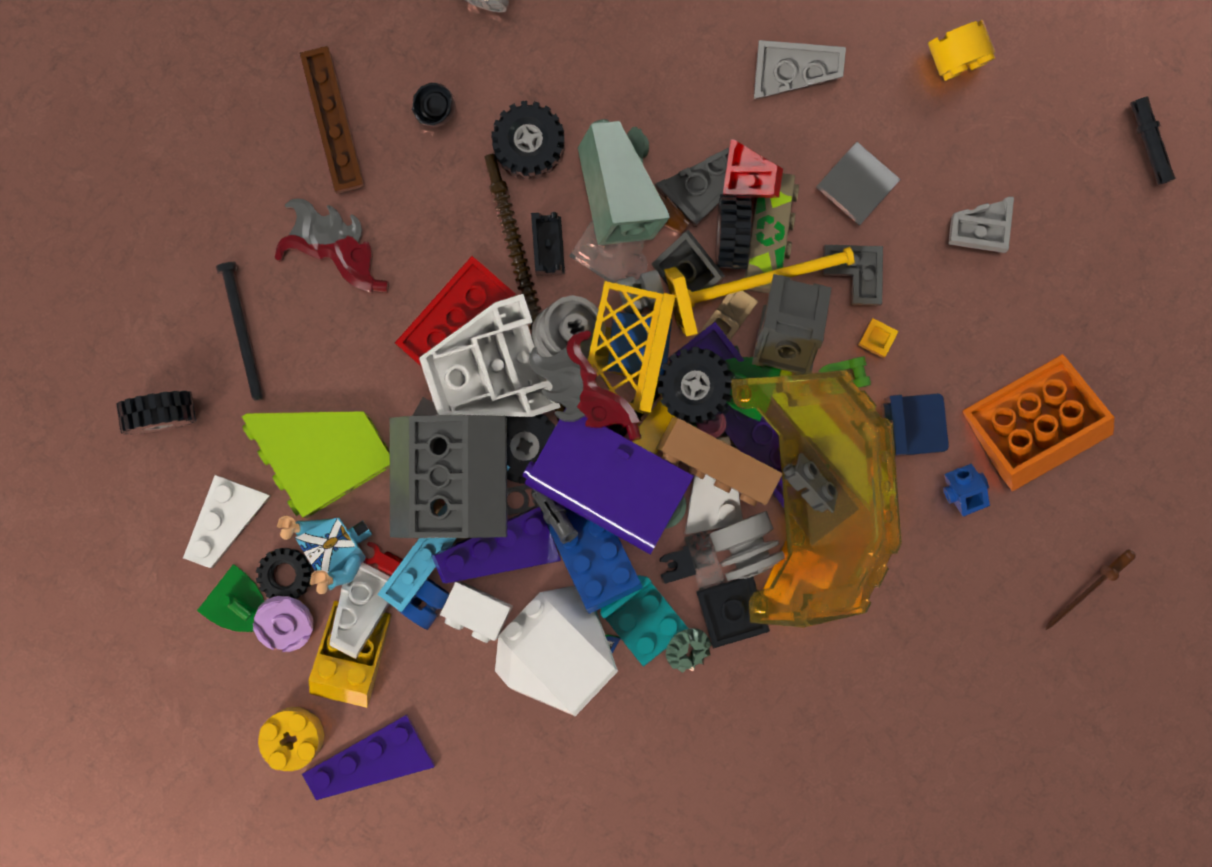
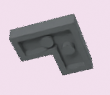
[823,245,883,306]

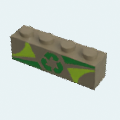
[745,173,799,293]

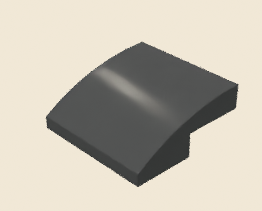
[816,142,901,225]

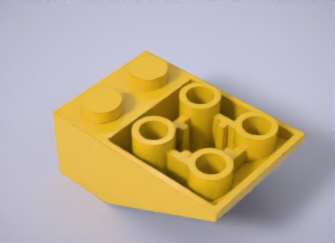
[308,601,391,708]

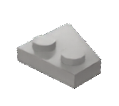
[948,197,1014,253]

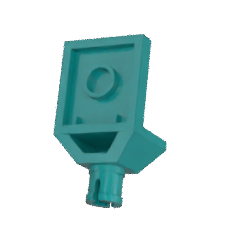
[601,575,689,667]

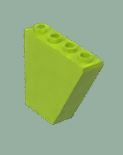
[242,411,390,518]

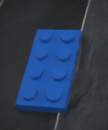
[541,504,643,614]

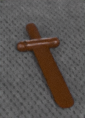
[1044,549,1136,630]

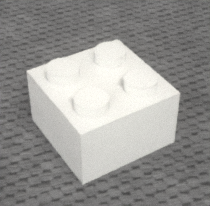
[440,581,513,643]

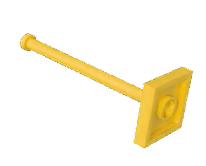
[664,247,855,337]

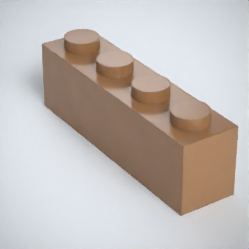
[656,417,783,507]

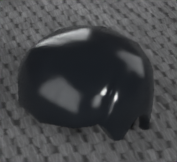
[411,82,456,128]

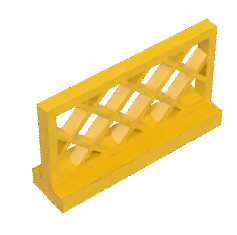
[588,281,676,414]

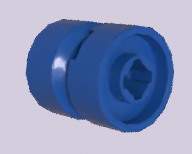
[397,578,450,630]

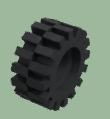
[256,548,313,599]

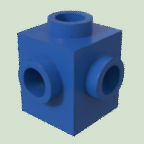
[943,463,990,516]

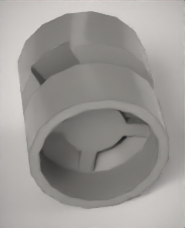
[617,270,664,314]

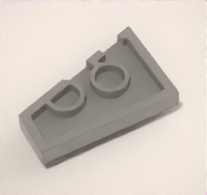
[753,40,846,100]

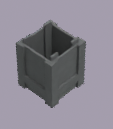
[752,274,832,378]

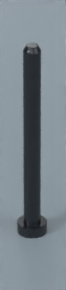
[216,262,263,401]

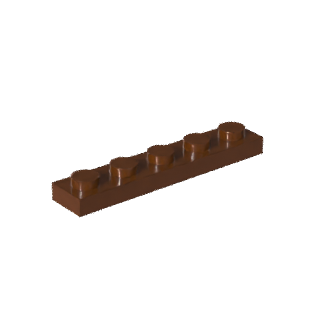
[300,46,365,194]

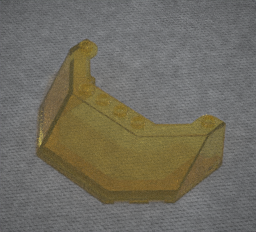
[731,370,902,628]

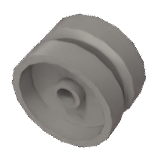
[531,295,606,359]

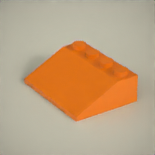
[963,354,1115,492]

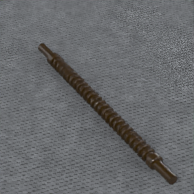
[484,154,566,421]

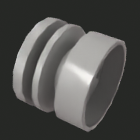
[709,511,785,581]

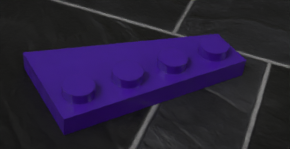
[431,507,561,583]
[302,714,436,800]

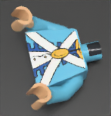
[277,516,372,594]

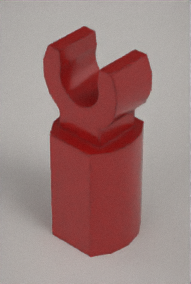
[363,542,403,575]

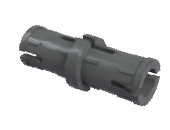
[532,491,578,544]

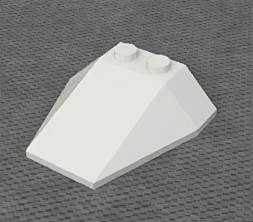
[419,294,560,417]
[495,586,618,716]

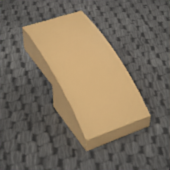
[700,290,758,340]

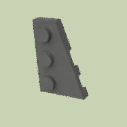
[655,148,729,226]

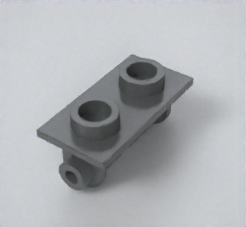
[783,453,838,513]

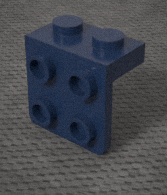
[882,393,949,457]

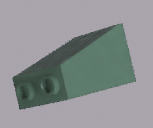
[578,119,670,245]

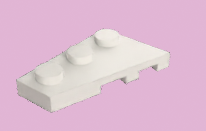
[684,436,743,534]
[183,475,271,568]
[330,562,391,659]

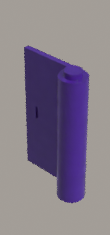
[522,408,694,555]

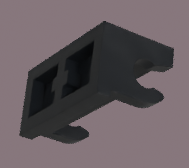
[531,212,565,276]
[659,545,697,584]

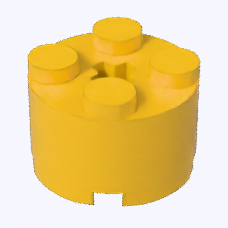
[927,20,996,81]
[258,707,324,771]

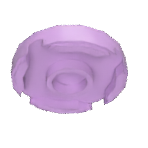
[253,596,313,652]

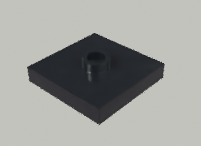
[696,577,770,649]

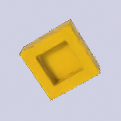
[858,318,899,358]

